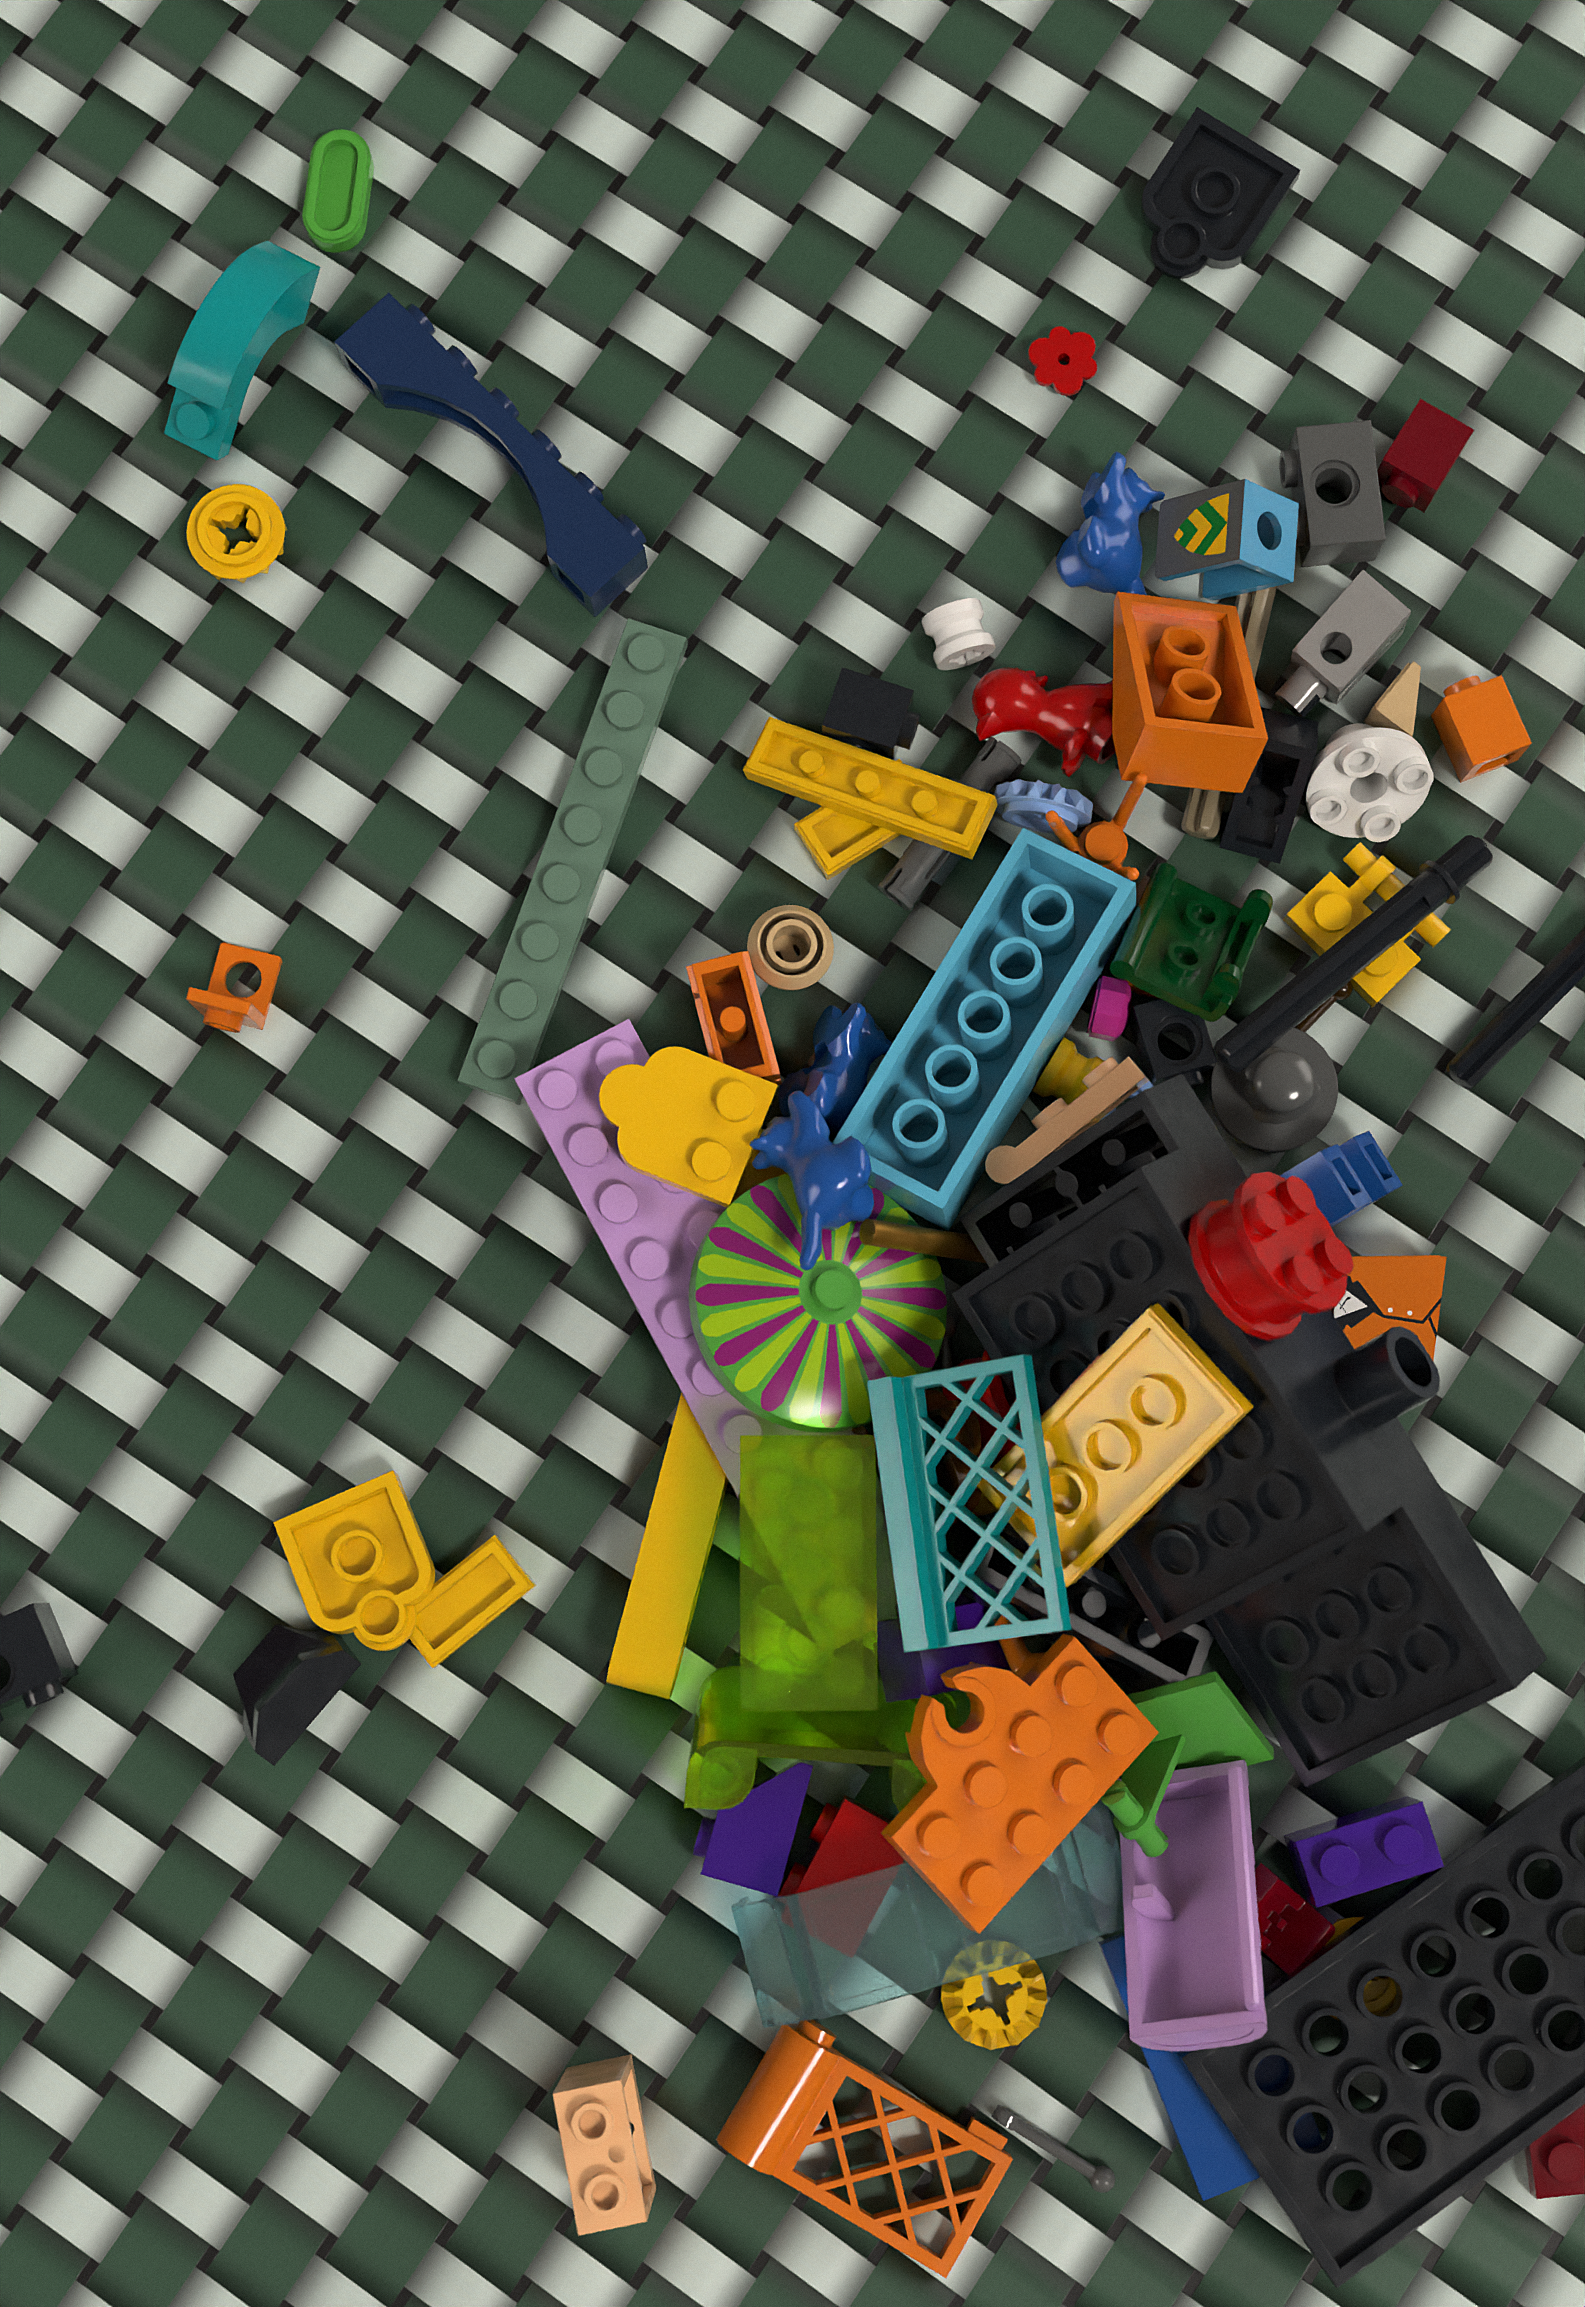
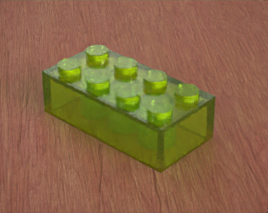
[738,1435,878,1711]

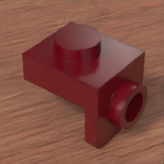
[1255,1863,1336,1974]

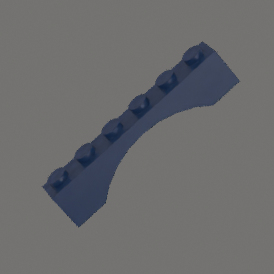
[334,292,648,617]

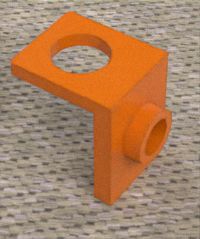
[186,942,282,1033]

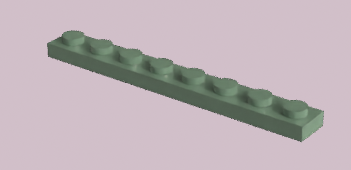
[457,618,688,1105]

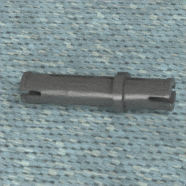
[878,737,1022,911]

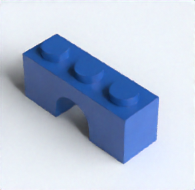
[1280,1131,1403,1227]

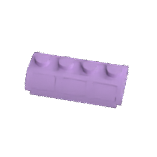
[1117,1760,1268,2051]

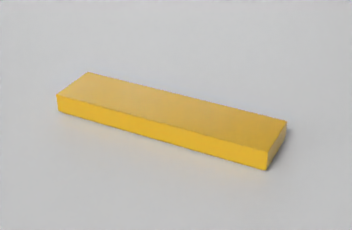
[743,717,998,859]

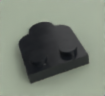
[1141,107,1300,279]

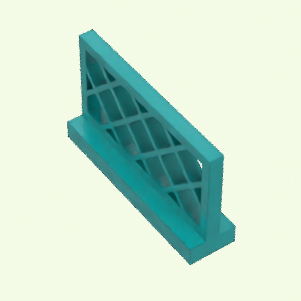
[867,1355,1072,1653]

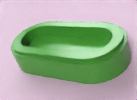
[303,129,374,253]

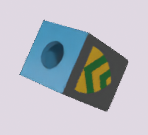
[1155,479,1299,601]

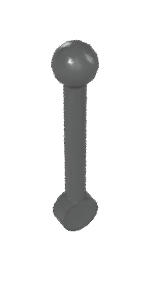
[991,2104,1116,2193]

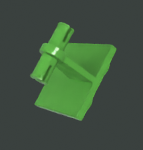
[1100,1671,1274,1857]

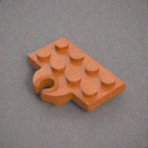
[881,1634,1159,1934]

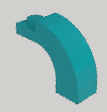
[164,240,320,460]

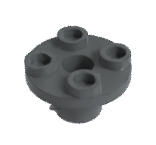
[1207,1028,1338,1154]

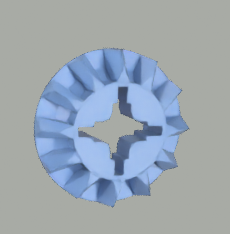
[994,779,1093,834]

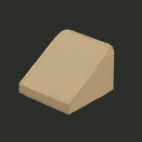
[1364,661,1421,737]

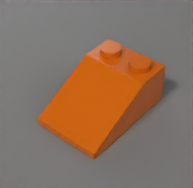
[1112,592,1268,793]

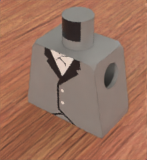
[1275,570,1411,718]

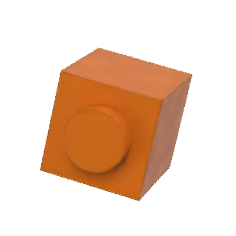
[1431,675,1532,783]

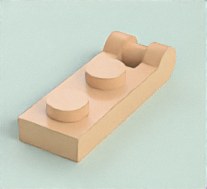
[985,1057,1149,1185]

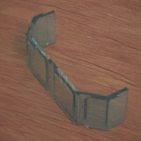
[731,1800,1124,2028]

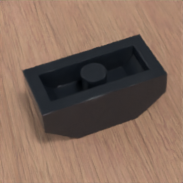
[233,1624,361,1766]

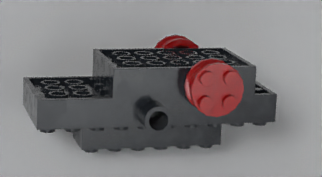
[942,1074,1547,1787]

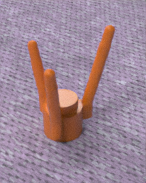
[1045,773,1148,880]

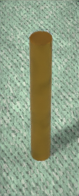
[859,1219,986,1263]

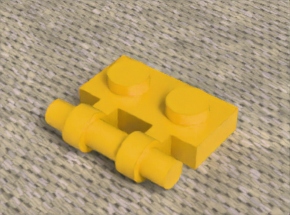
[1283,842,1451,1008]

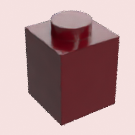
[1377,398,1474,513]

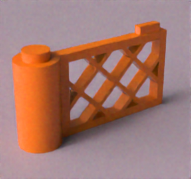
[716,2015,1013,2278]

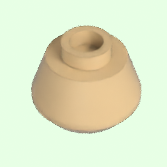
[747,905,834,990]

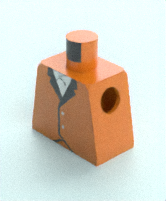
[1330,1255,1447,1360]

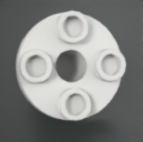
[1303,723,1434,842]

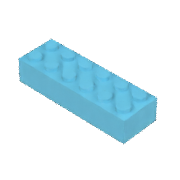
[833,828,1137,1231]

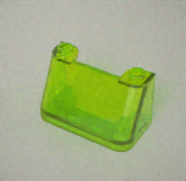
[684,1666,959,1812]

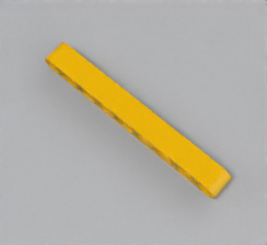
[606,1129,787,1700]

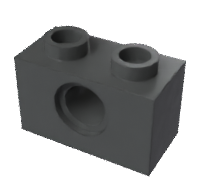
[1279,420,1386,568]

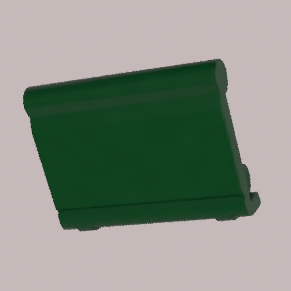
[1110,863,1273,1022]

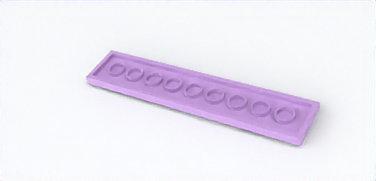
[514,1019,897,1656]

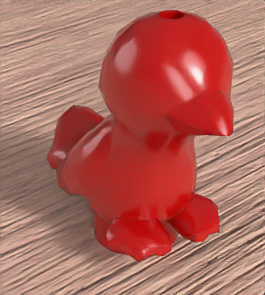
[971,667,1116,778]

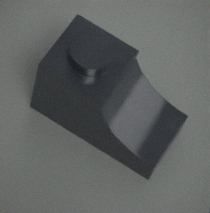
[1219,707,1319,864]

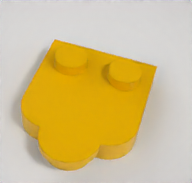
[599,1046,778,1208]
[273,1470,435,1651]

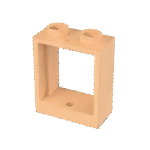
[553,2054,656,2236]

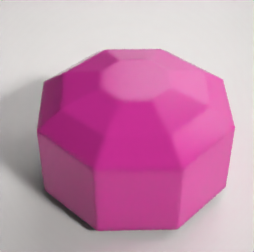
[1086,976,1132,1042]

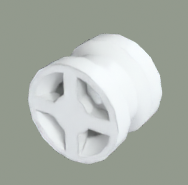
[922,598,996,670]

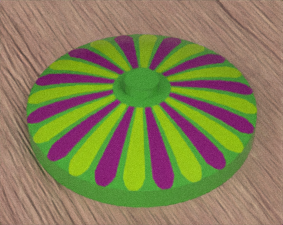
[689,1174,947,1433]

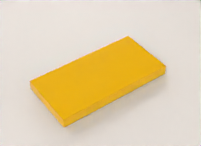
[977,1303,1254,1588]

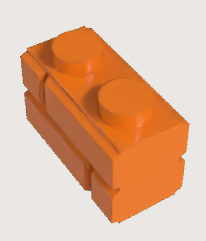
[686,951,782,1086]

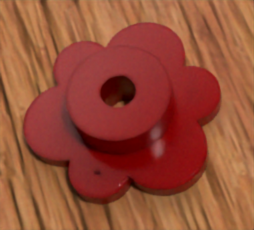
[1028,326,1097,396]

